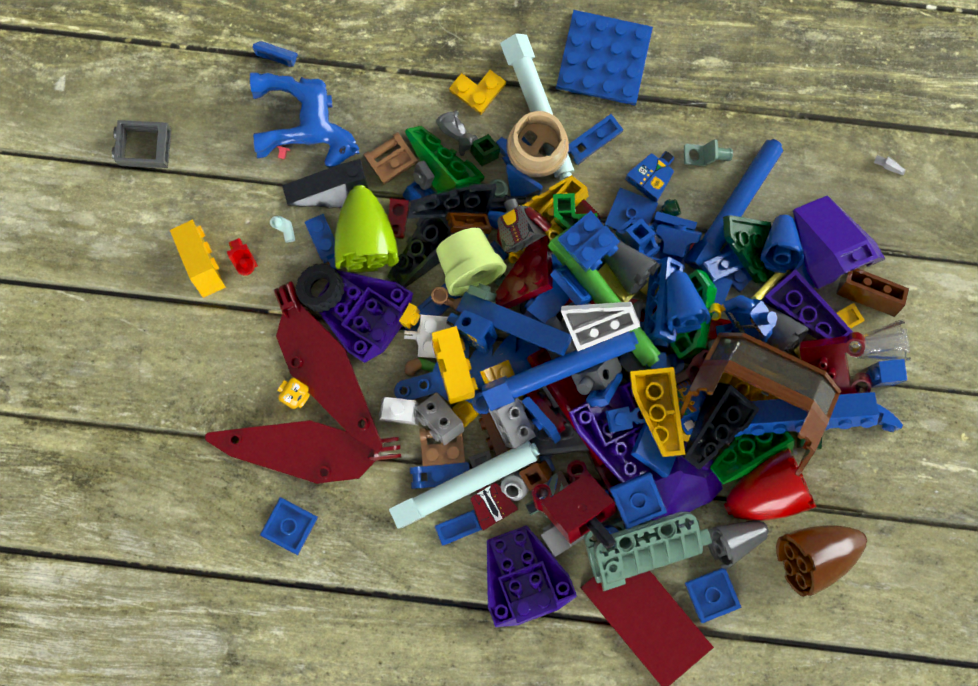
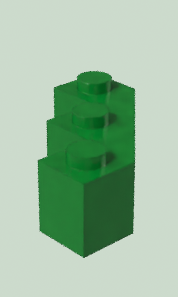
[670,269,717,360]

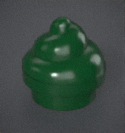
[659,199,681,217]

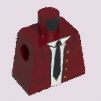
[470,483,518,531]

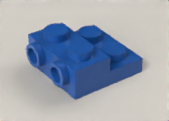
[558,211,620,272]

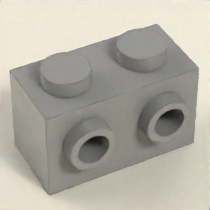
[417,392,465,446]
[489,398,536,449]

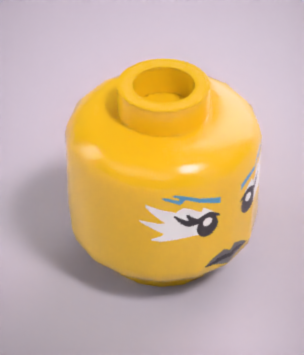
[277,378,310,409]

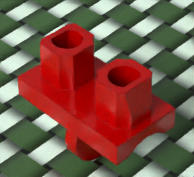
[227,238,258,276]

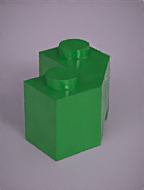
[553,193,597,230]

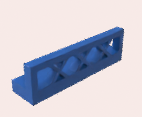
[643,257,683,343]

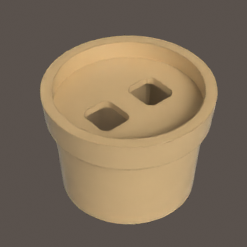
[507,111,569,177]

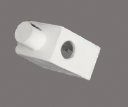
[379,397,420,425]

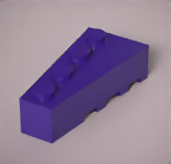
[761,269,853,340]

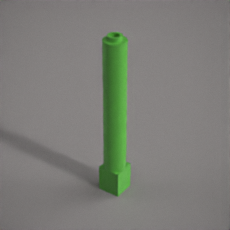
[548,228,661,367]

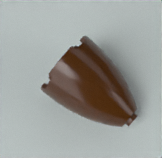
[776,525,867,597]

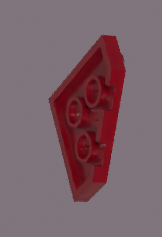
[496,235,553,309]

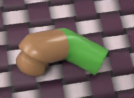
[404,357,436,376]

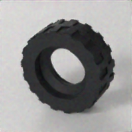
[295,263,345,312]

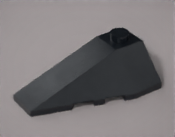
[282,159,369,208]
[406,183,497,218]
[387,217,455,288]

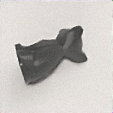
[436,110,478,156]

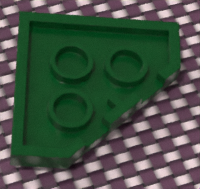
[723,215,775,284]

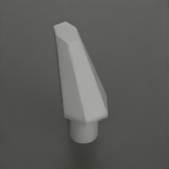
[874,155,905,175]

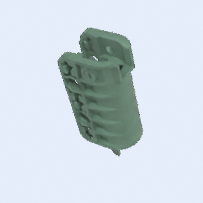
[584,511,712,591]

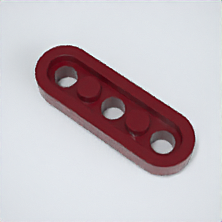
[525,389,567,434]

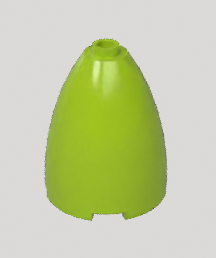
[334,185,399,273]

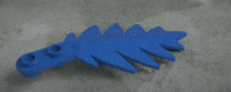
[394,334,540,403]

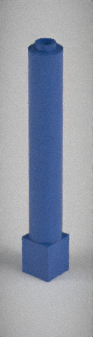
[684,139,784,271]
[482,331,638,411]

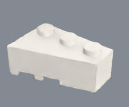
[561,302,640,351]

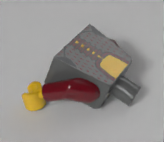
[497,199,563,263]

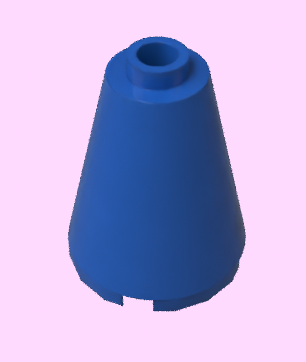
[761,215,804,273]
[666,271,711,333]

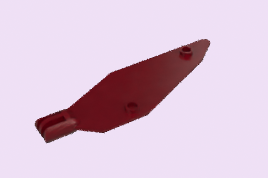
[274,281,383,451]
[205,420,402,484]

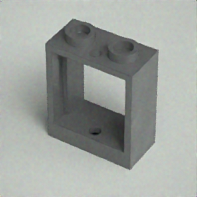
[112,120,172,168]

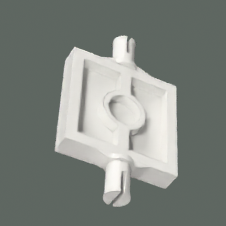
[404,315,452,358]

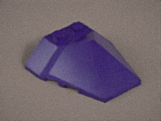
[641,441,723,521]

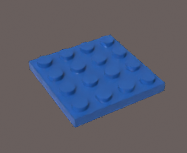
[556,10,653,106]

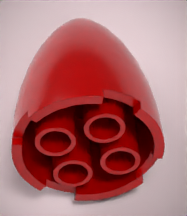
[724,448,816,520]

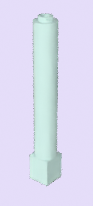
[500,34,574,181]
[389,441,540,529]

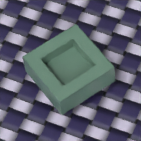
[467,283,497,302]

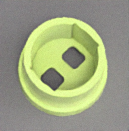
[436,228,506,296]

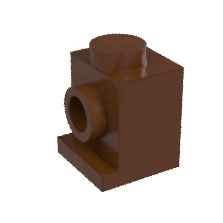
[519,460,554,491]

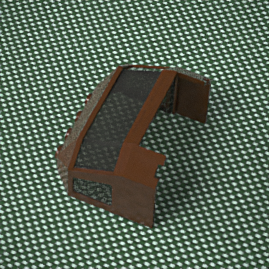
[680,333,841,476]

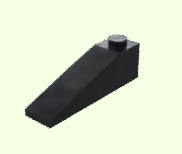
[682,382,759,469]

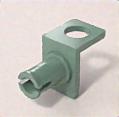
[684,139,733,166]

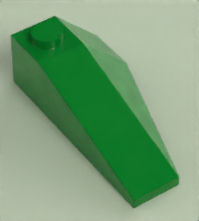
[405,126,485,192]
[710,431,795,484]

